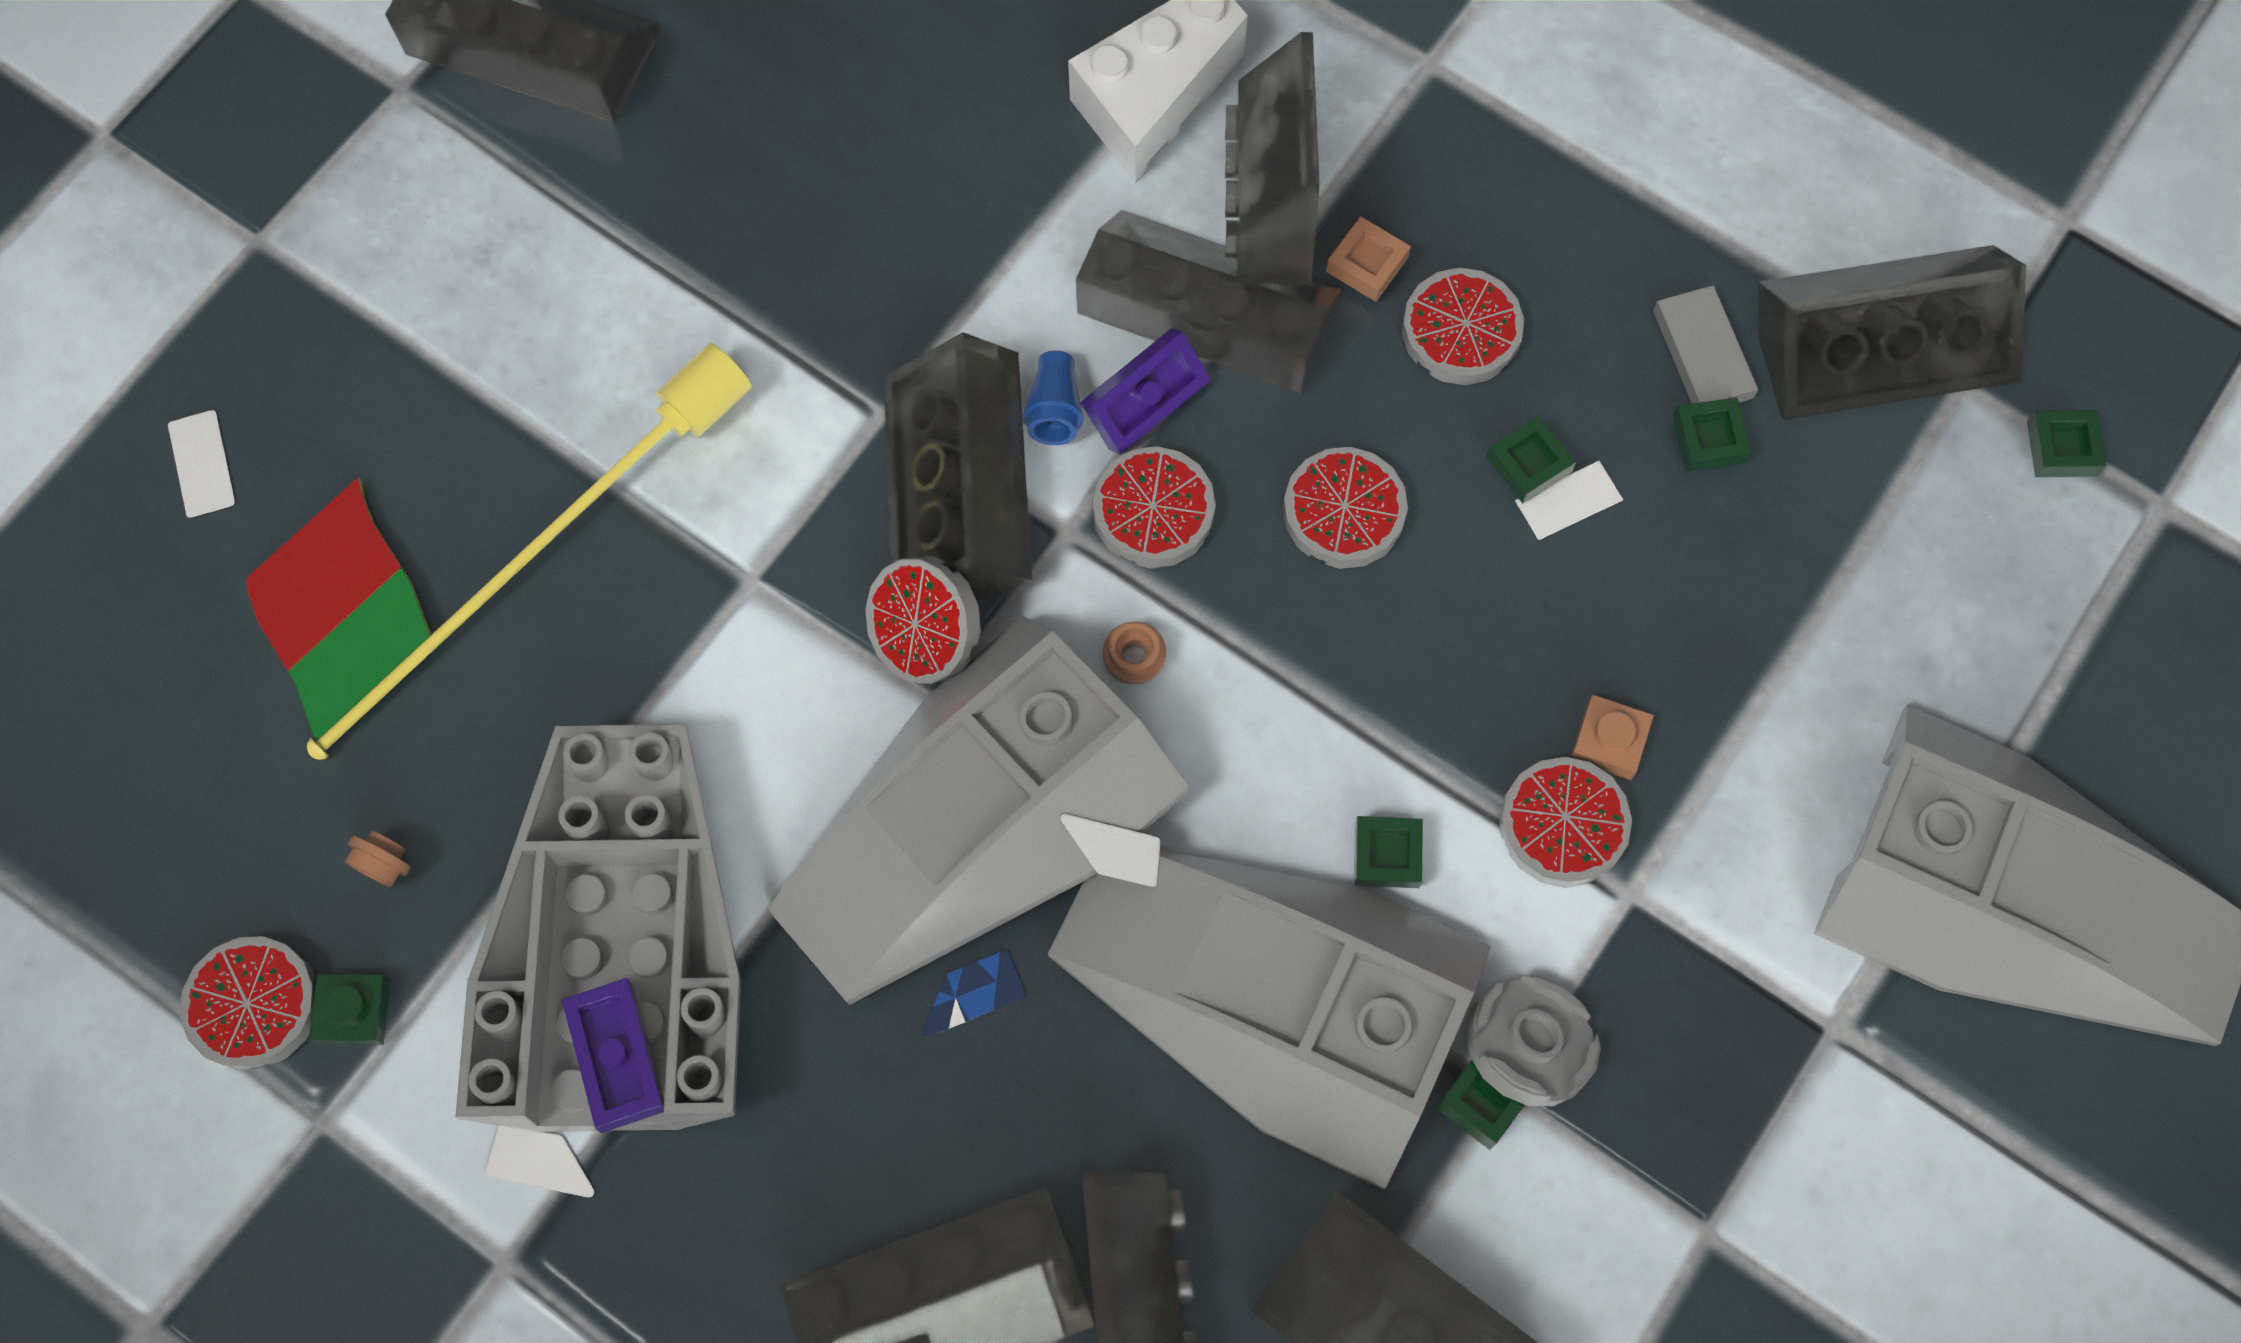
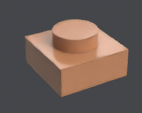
[1326,216,1411,302]
[1570,695,1654,780]

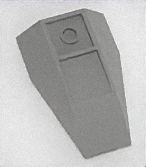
[767,616,1191,1005]
[1814,705,2241,1046]
[455,724,741,1132]
[1048,849,1491,1190]

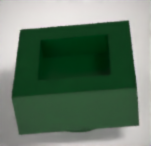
[1672,397,1752,471]
[2027,410,2106,477]
[1486,415,1576,504]
[1354,816,1423,889]
[309,974,391,1045]
[1435,1059,1525,1150]

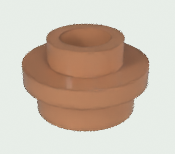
[1103,622,1166,684]
[344,831,411,887]

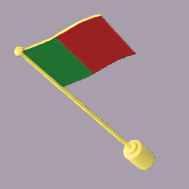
[246,343,752,760]

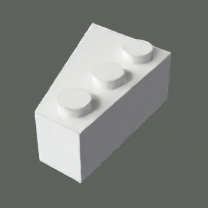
[1068,0,1248,183]

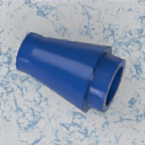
[1022,350,1084,445]

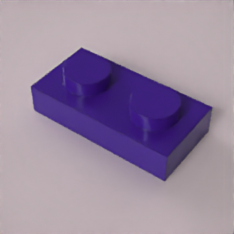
[1080,328,1211,454]
[561,978,664,1133]

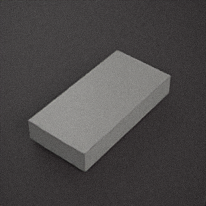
[1653,285,1758,403]

